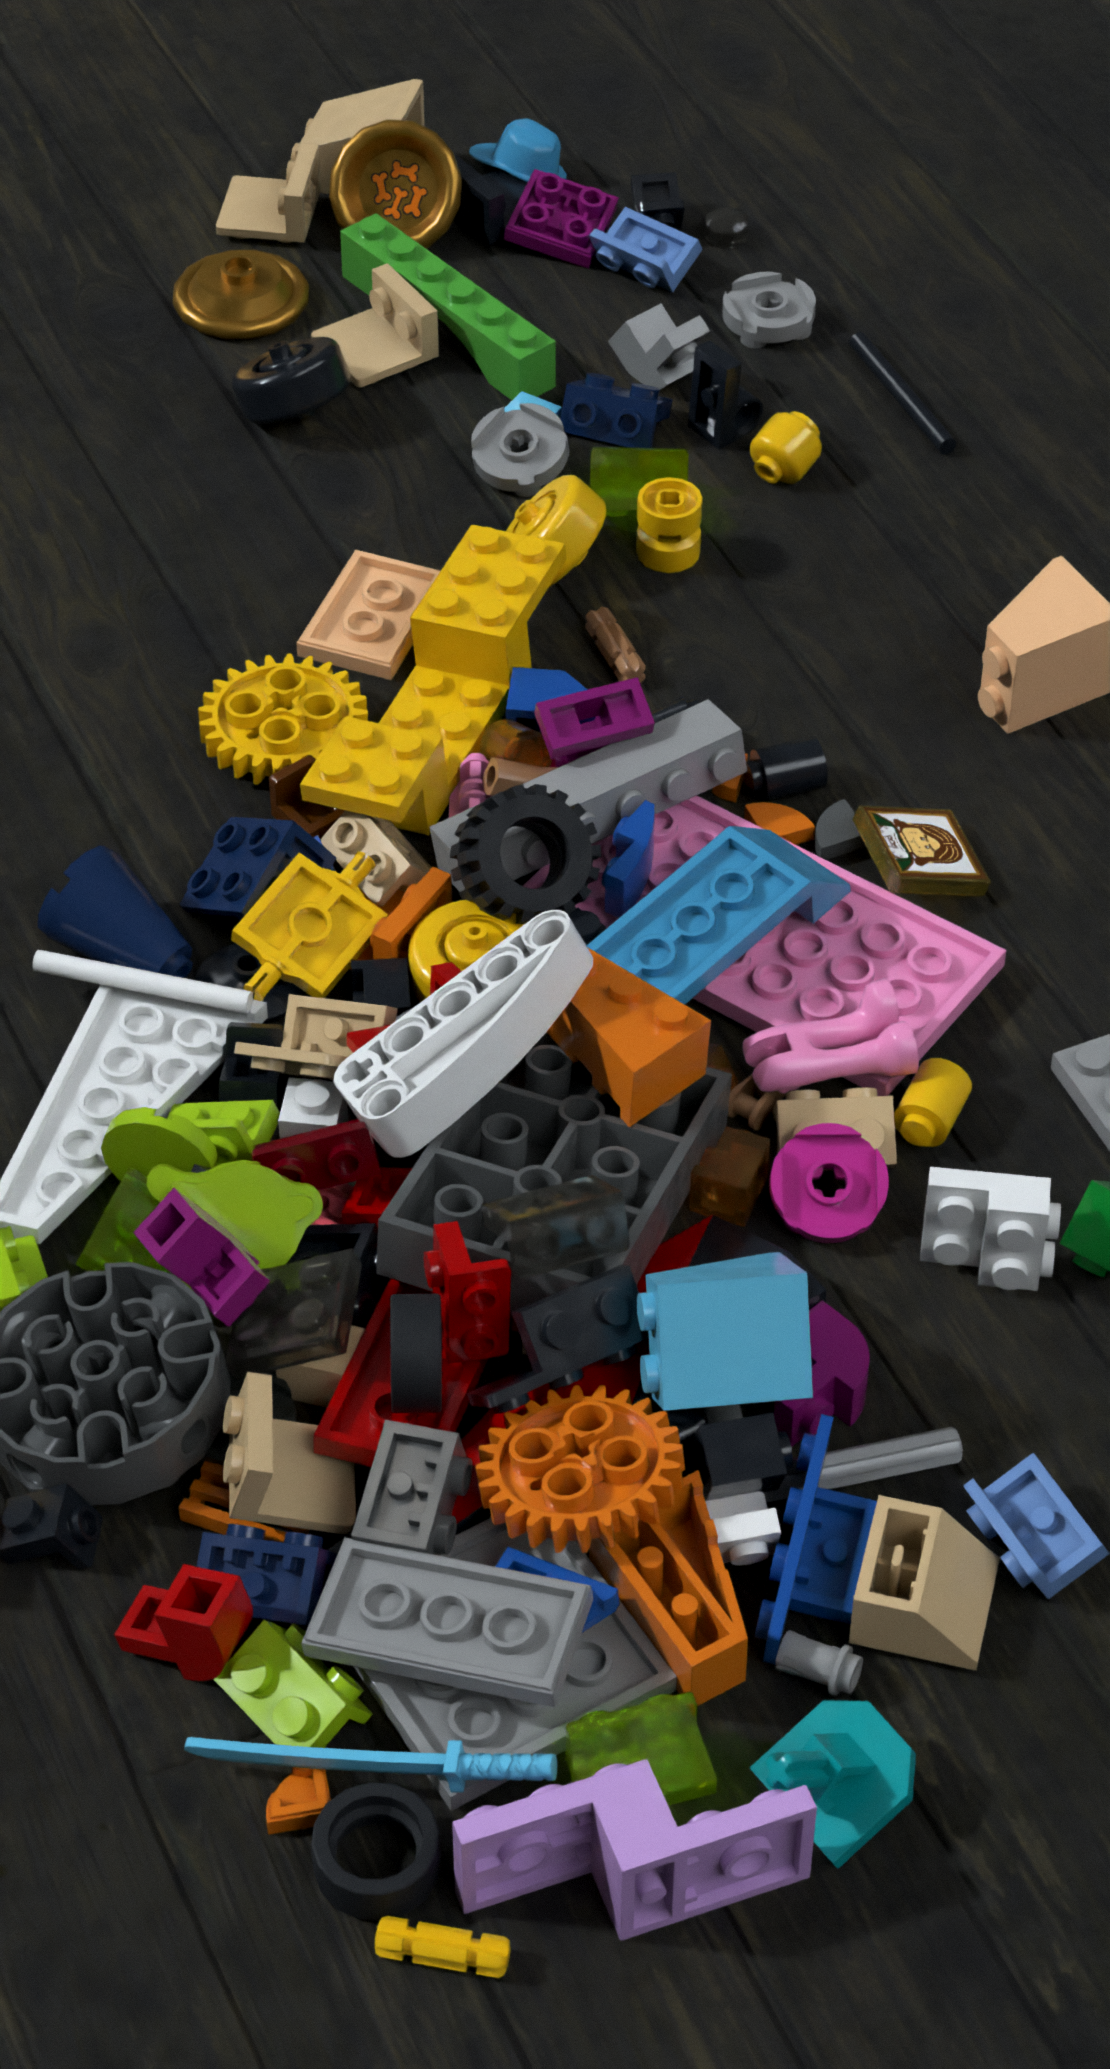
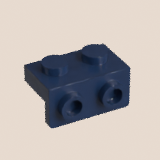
[560,373,673,451]

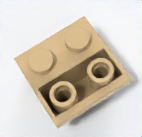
[849,1495,1000,1670]

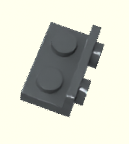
[351,1420,473,1556]

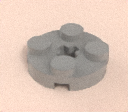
[722,272,816,348]
[471,403,569,497]

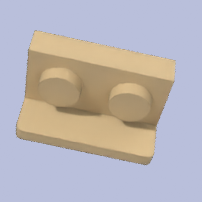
[321,810,432,907]

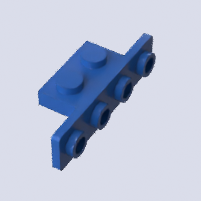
[755,1414,877,1665]

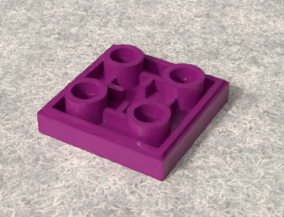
[503,169,619,269]

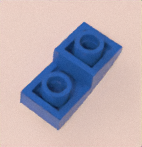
[601,800,655,918]

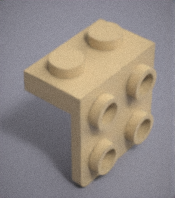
[234,994,398,1080]
[223,1372,356,1534]

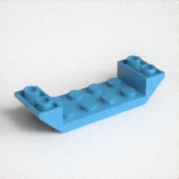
[586,826,851,1004]

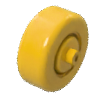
[506,475,607,587]
[408,900,524,1003]

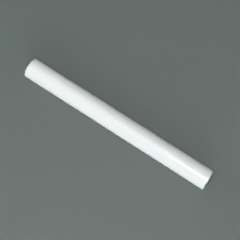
[33,950,253,1014]

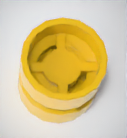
[636,477,702,573]

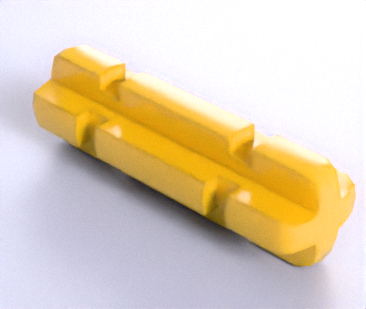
[374,1916,511,1978]

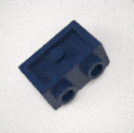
[196,1524,338,1627]

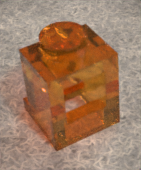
[690,1126,770,1227]

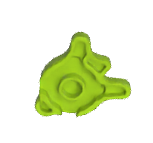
[146,1160,323,1291]

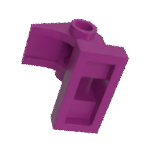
[534,677,655,768]

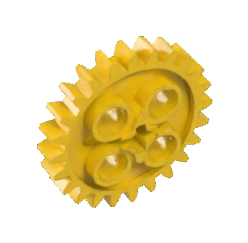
[198,654,368,785]

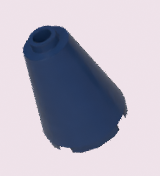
[38,845,193,978]

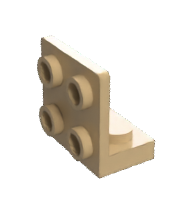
[216,143,321,243]
[311,263,439,387]

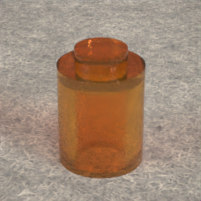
[480,719,552,767]

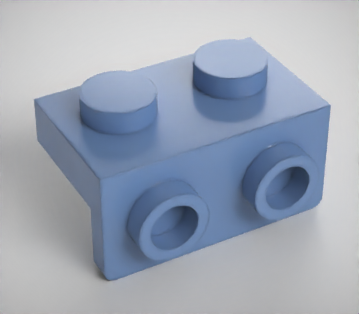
[589,207,703,293]
[963,1453,1109,1599]

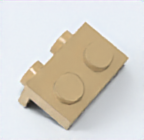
[773,1087,897,1171]

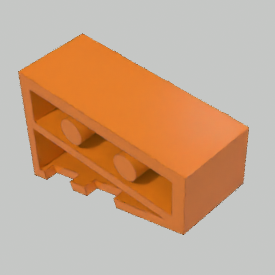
[547,947,711,1128]

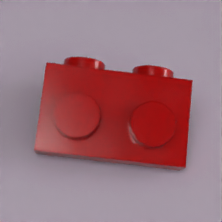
[424,1221,511,1364]

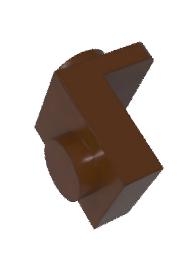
[269,755,345,840]

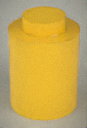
[894,1058,972,1147]

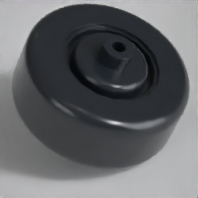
[232,337,351,424]

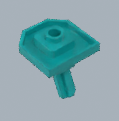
[750,1700,916,1868]

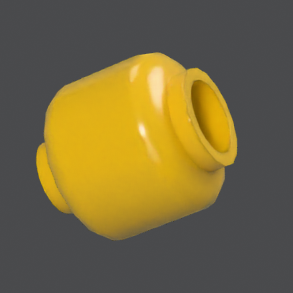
[750,411,822,484]

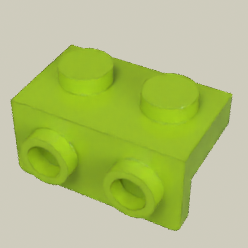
[214,1619,373,1748]

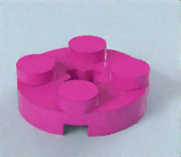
[769,1123,889,1243]

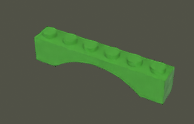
[340,213,556,400]

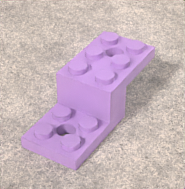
[452,1759,817,1941]

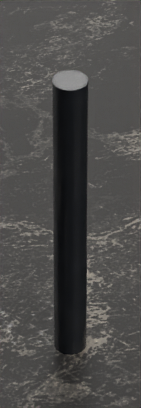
[849,332,956,455]

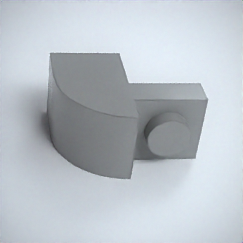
[608,303,710,389]

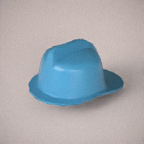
[469,118,567,182]

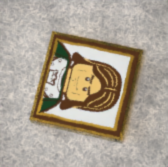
[852,805,991,896]

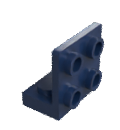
[180,817,337,921]

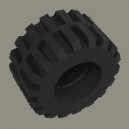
[450,784,601,924]

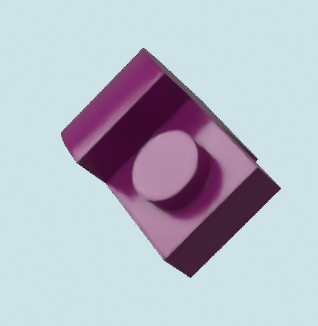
[133,1188,270,1327]
[774,1300,870,1447]

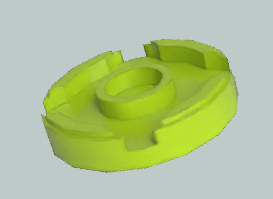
[101,1107,218,1199]

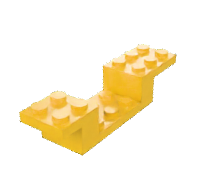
[300,524,566,836]

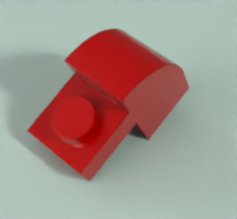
[114,1564,253,1681]

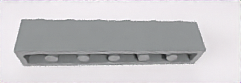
[429,699,747,892]

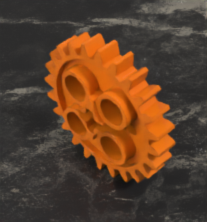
[476,1385,685,1553]

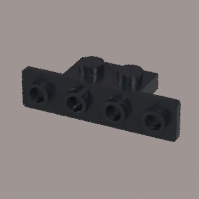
[467,1265,649,1414]

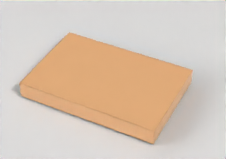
[296,550,440,680]

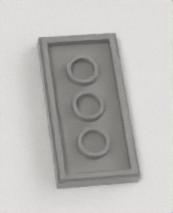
[301,1537,593,1707]

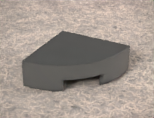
[815,799,869,860]

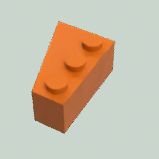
[589,1470,748,1710]

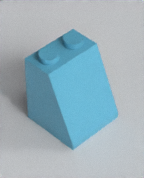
[637,1252,813,1411]

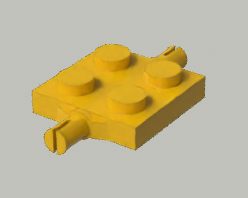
[231,851,388,1001]

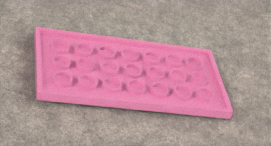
[523,795,1007,1096]

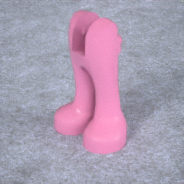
[742,978,919,1094]

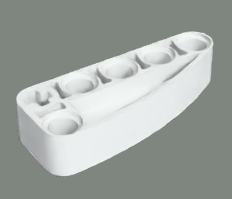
[333,910,594,1158]

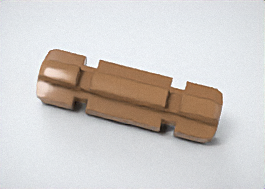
[585,607,646,683]

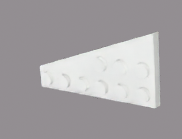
[0,984,268,1244]

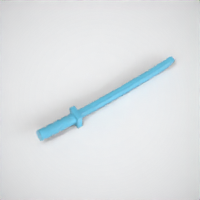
[184,1737,557,1792]

